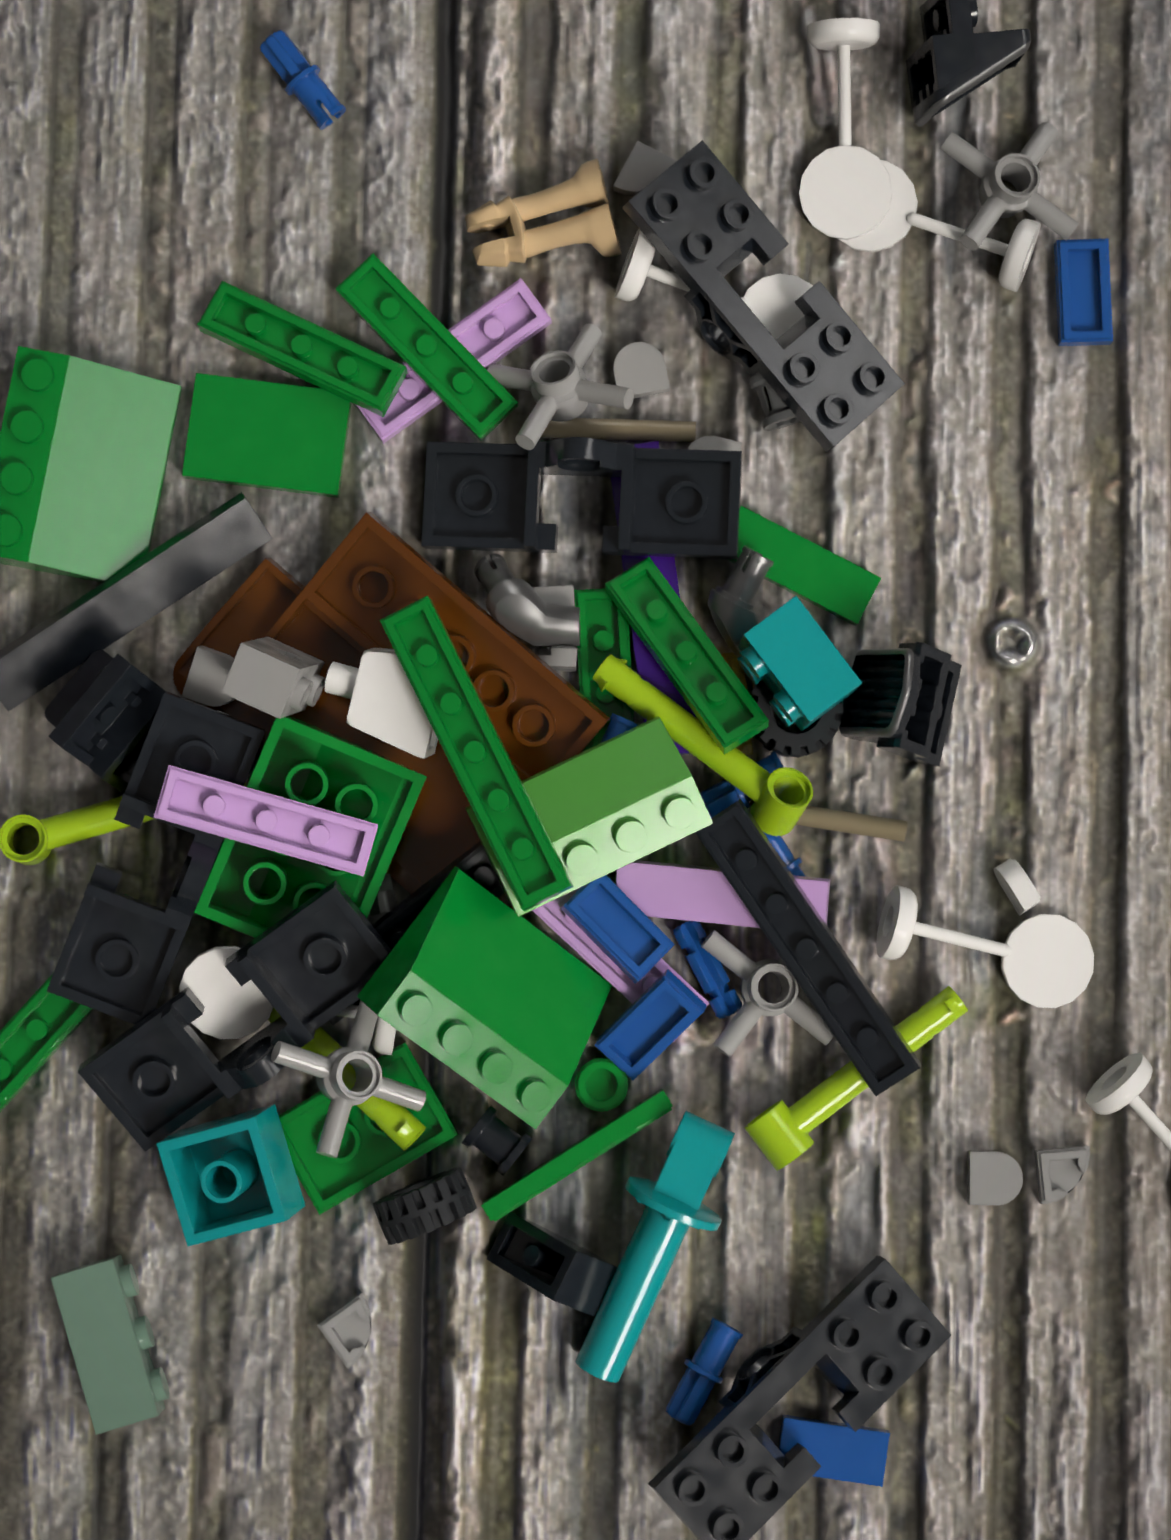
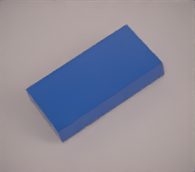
[1054,238,1113,346]
[560,875,675,984]
[594,969,707,1081]
[778,1415,890,1487]

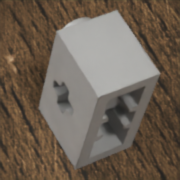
[221,637,326,719]

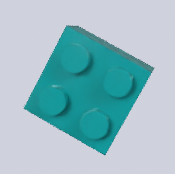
[737,596,862,731]
[156,1104,306,1247]

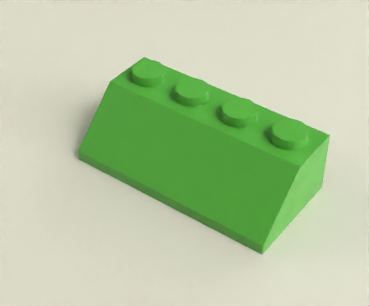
[465,716,713,917]

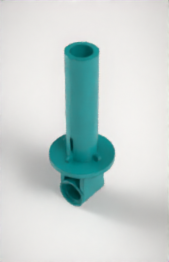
[575,1111,735,1383]

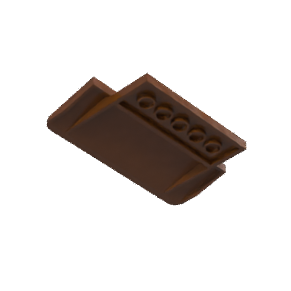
[173,512,610,910]

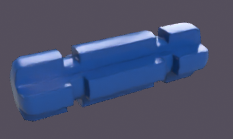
[674,921,742,1019]

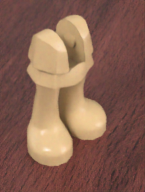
[465,159,622,267]

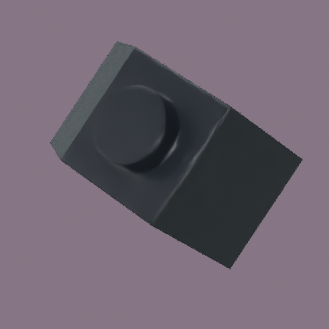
[486,1212,618,1316]

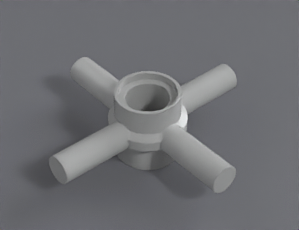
[940,122,1079,251]
[487,324,634,450]
[701,930,834,1057]
[271,1000,426,1158]

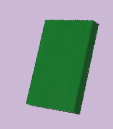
[182,373,352,498]
[279,1042,459,1215]

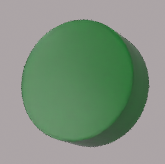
[575,1058,628,1112]

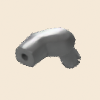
[708,546,774,658]
[474,554,580,646]

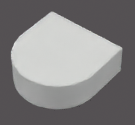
[994,859,1041,916]

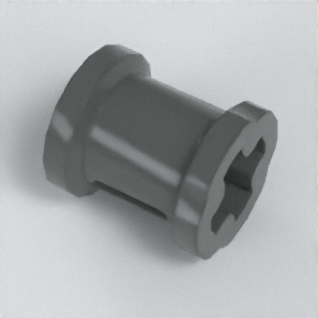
[749,373,800,431]

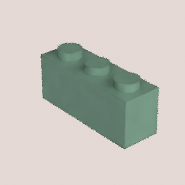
[51,1254,170,1435]

